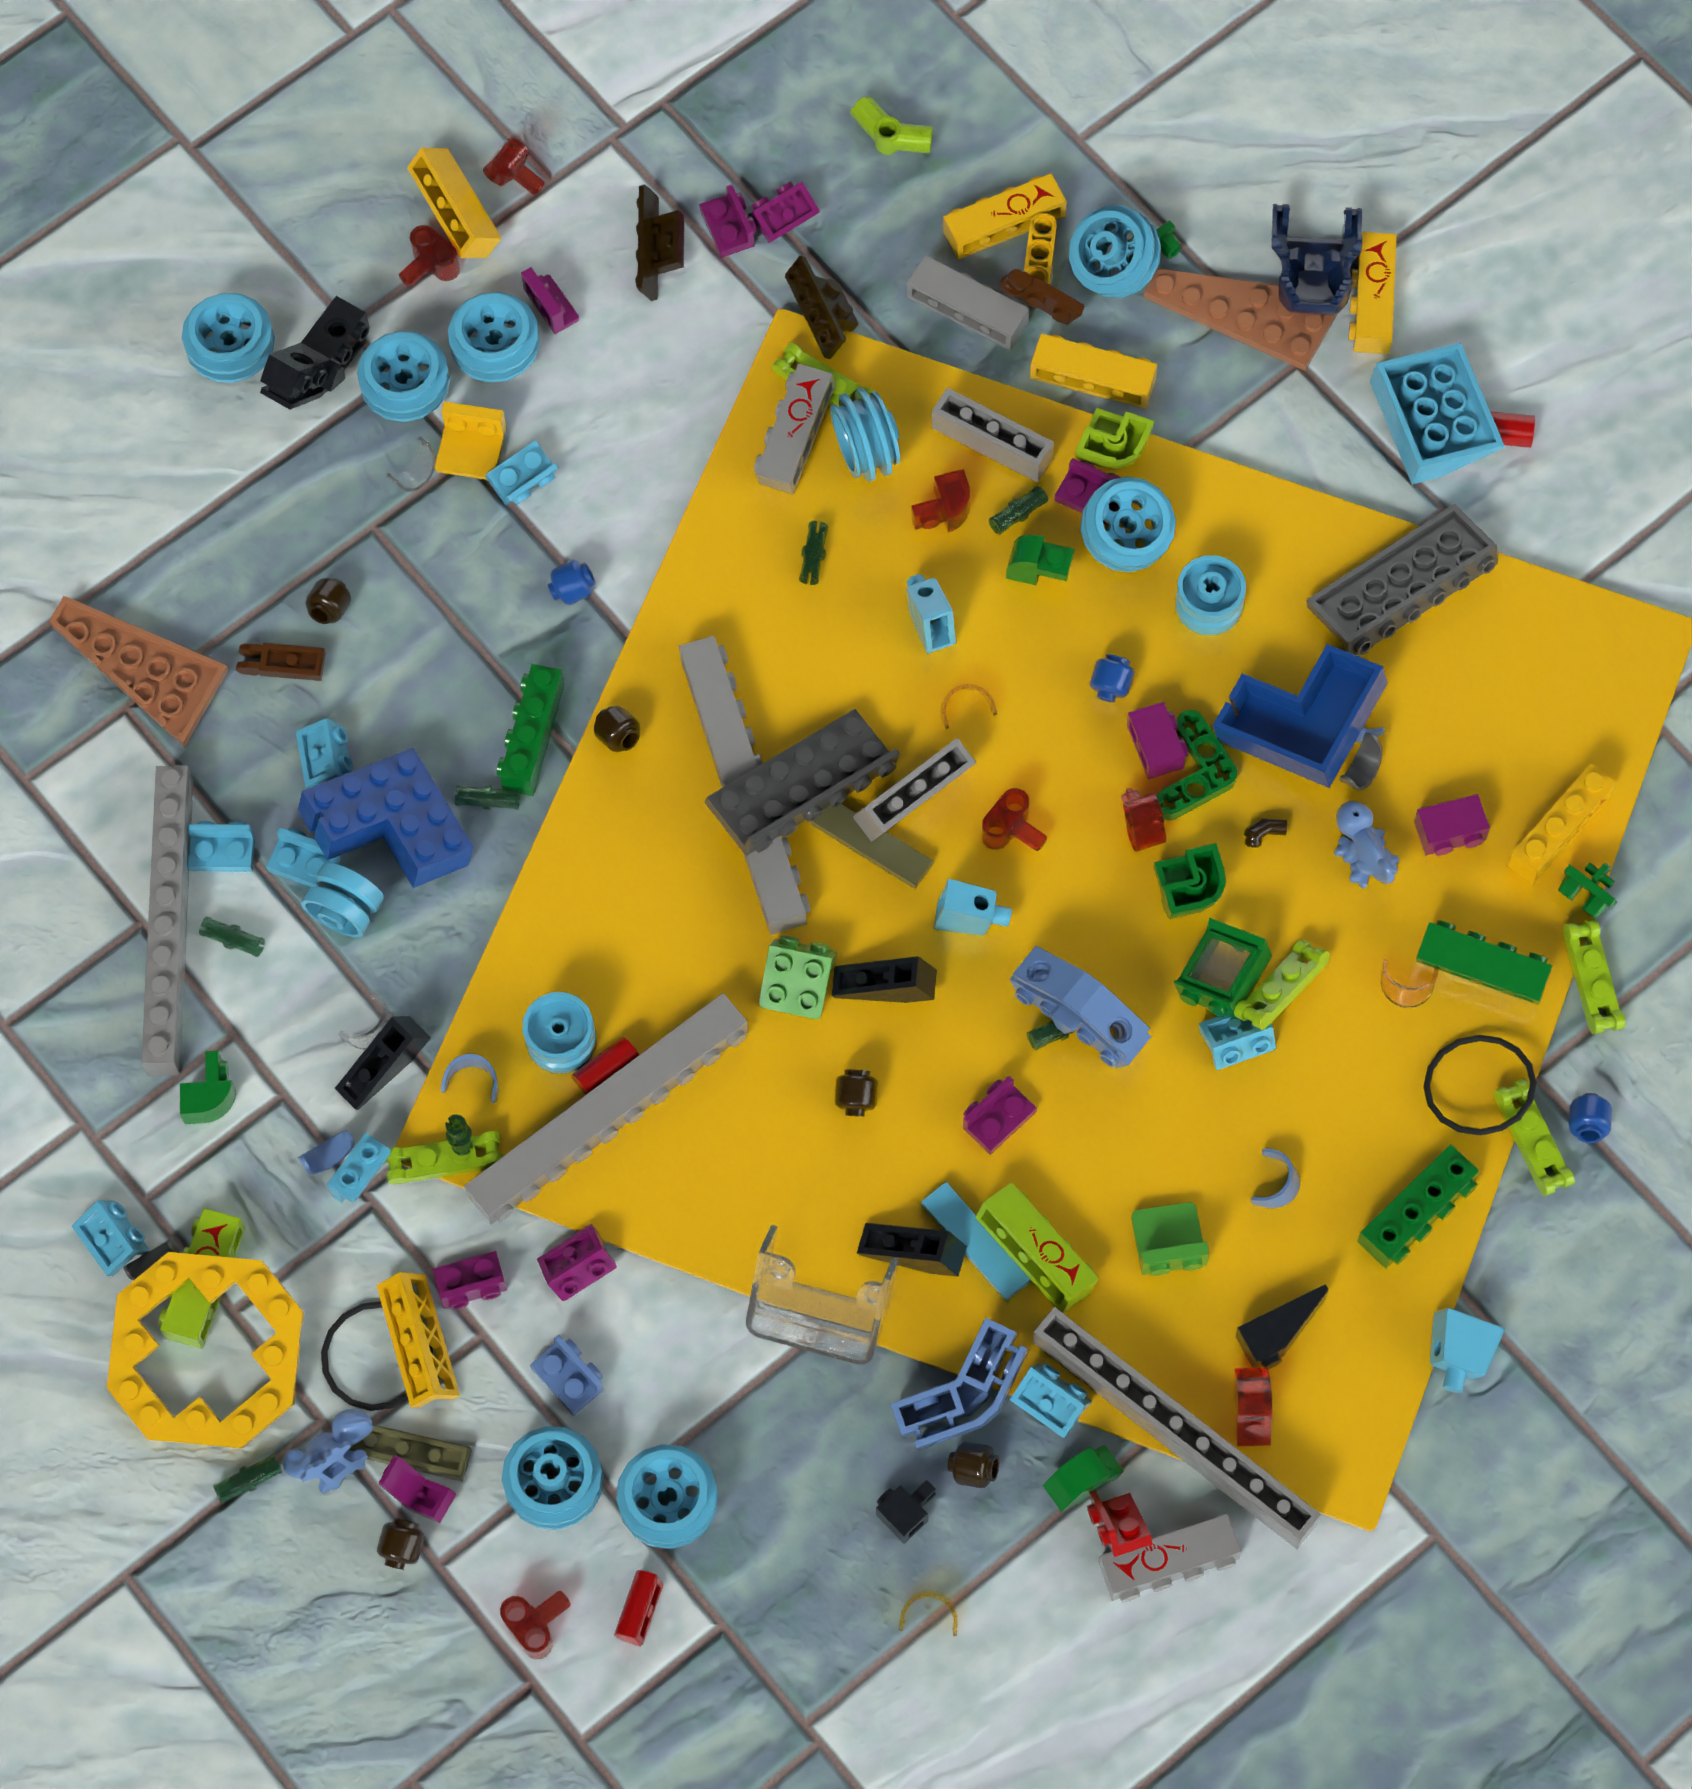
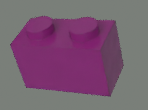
[1127,702,1188,780]
[1414,794,1490,856]

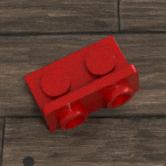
[1087,1490,1153,1557]

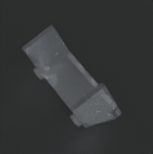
[746,1225,899,1365]

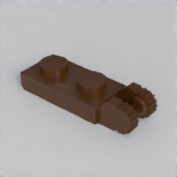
[999,269,1085,325]
[236,643,326,681]

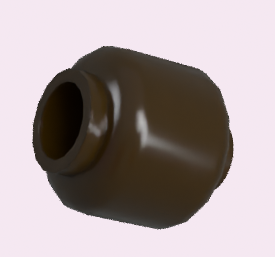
[305,578,351,624]
[594,705,640,752]
[835,1069,878,1117]
[948,1442,1000,1488]
[377,1518,424,1570]

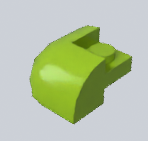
[1075,408,1155,470]

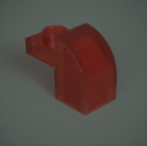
[911,469,970,533]
[1234,1368,1272,1446]

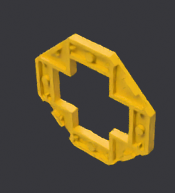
[107,1252,304,1448]

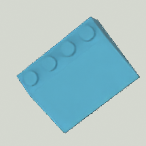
[1370,342,1504,485]

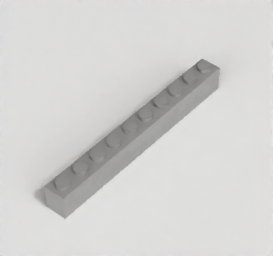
[679,636,810,935]
[141,765,193,1076]
[464,993,748,1225]
[1033,1307,1321,1549]

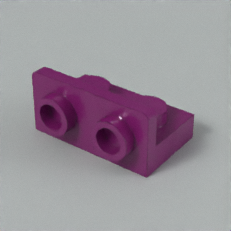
[747,181,820,243]
[699,184,757,258]
[521,267,579,334]
[1054,458,1121,525]
[963,1076,1037,1155]
[537,1224,617,1301]
[433,1251,507,1309]

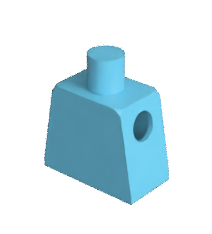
[906,574,956,654]
[933,879,1012,936]
[1430,1308,1505,1393]

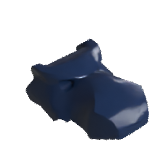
[1271,204,1362,315]

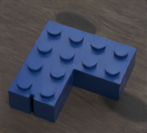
[1212,644,1388,788]
[298,747,474,888]

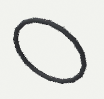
[1423,1035,1537,1136]
[321,1301,433,1411]

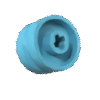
[1176,555,1246,635]
[301,863,384,938]
[522,992,596,1073]

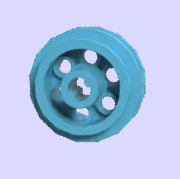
[1069,206,1161,298]
[448,292,540,383]
[181,293,275,383]
[357,331,450,422]
[830,387,900,482]
[1080,476,1176,572]
[502,1426,604,1530]
[616,1444,718,1549]

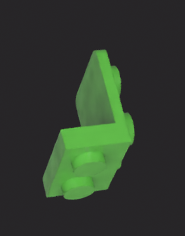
[759,936,837,1019]
[1131,1202,1209,1276]

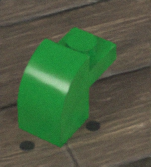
[1006,535,1074,585]
[180,1051,236,1124]
[1042,1445,1124,1512]

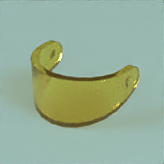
[941,684,997,729]
[1380,959,1438,1008]
[899,1589,958,1636]

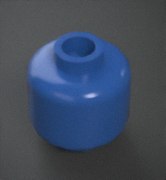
[548,559,596,605]
[1089,654,1135,703]
[1569,1093,1612,1143]

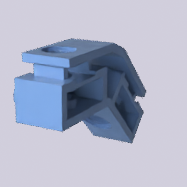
[1010,946,1151,1068]
[890,1318,1028,1450]

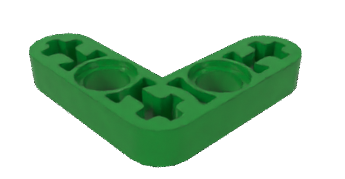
[1154,710,1237,821]

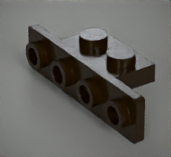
[635,184,684,301]
[785,255,859,359]

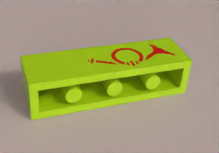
[975,1183,1099,1313]
[158,1208,245,1349]

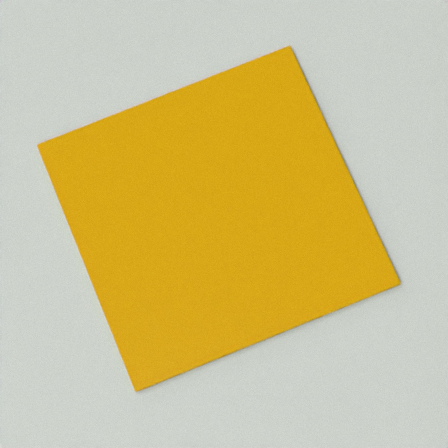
[395,309,1692,1532]

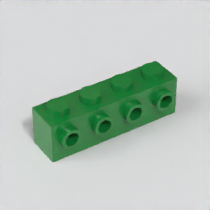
[497,664,565,797]
[1416,920,1552,1005]
[1357,1144,1479,1269]

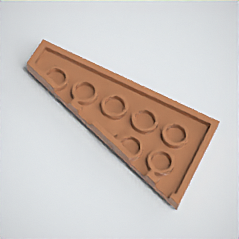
[1144,268,1338,371]
[49,596,229,748]

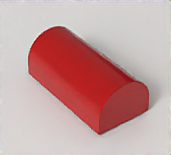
[1490,411,1535,448]
[571,1036,639,1095]
[614,1570,663,1647]

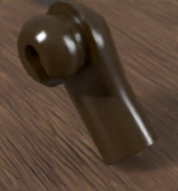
[1244,818,1287,848]

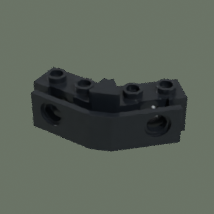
[260,296,370,410]

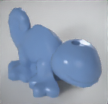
[1334,801,1399,888]
[283,1409,374,1493]

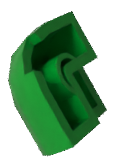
[1154,843,1226,919]

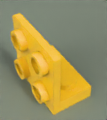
[435,401,507,480]

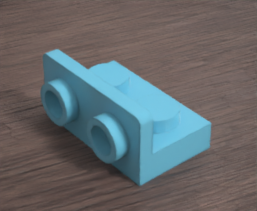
[485,440,559,505]
[295,718,353,789]
[188,821,255,872]
[266,827,340,887]
[1199,1015,1276,1070]
[327,1133,391,1203]
[72,1200,150,1276]
[1010,1363,1092,1438]

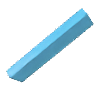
[921,1182,1031,1302]

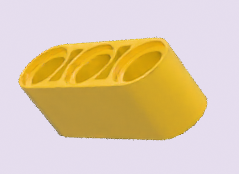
[1024,213,1057,284]

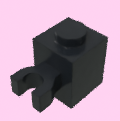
[876,1480,936,1544]

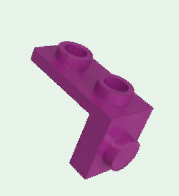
[379,1455,456,1523]

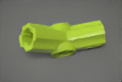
[850,96,933,155]

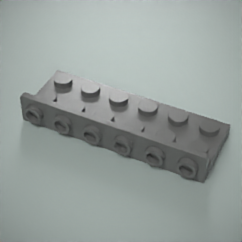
[1306,504,1498,656]
[705,709,900,856]

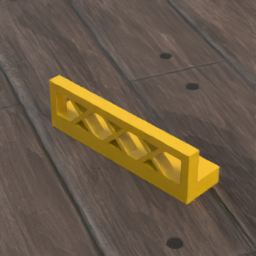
[376,1272,460,1408]

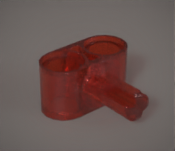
[483,137,545,195]
[399,225,460,286]
[982,788,1047,851]
[1121,788,1166,852]
[500,1591,571,1659]

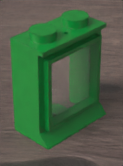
[1174,918,1272,1019]

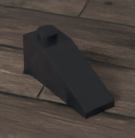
[832,956,937,1003]
[334,1016,431,1110]
[857,1223,967,1277]
[1235,1284,1329,1371]

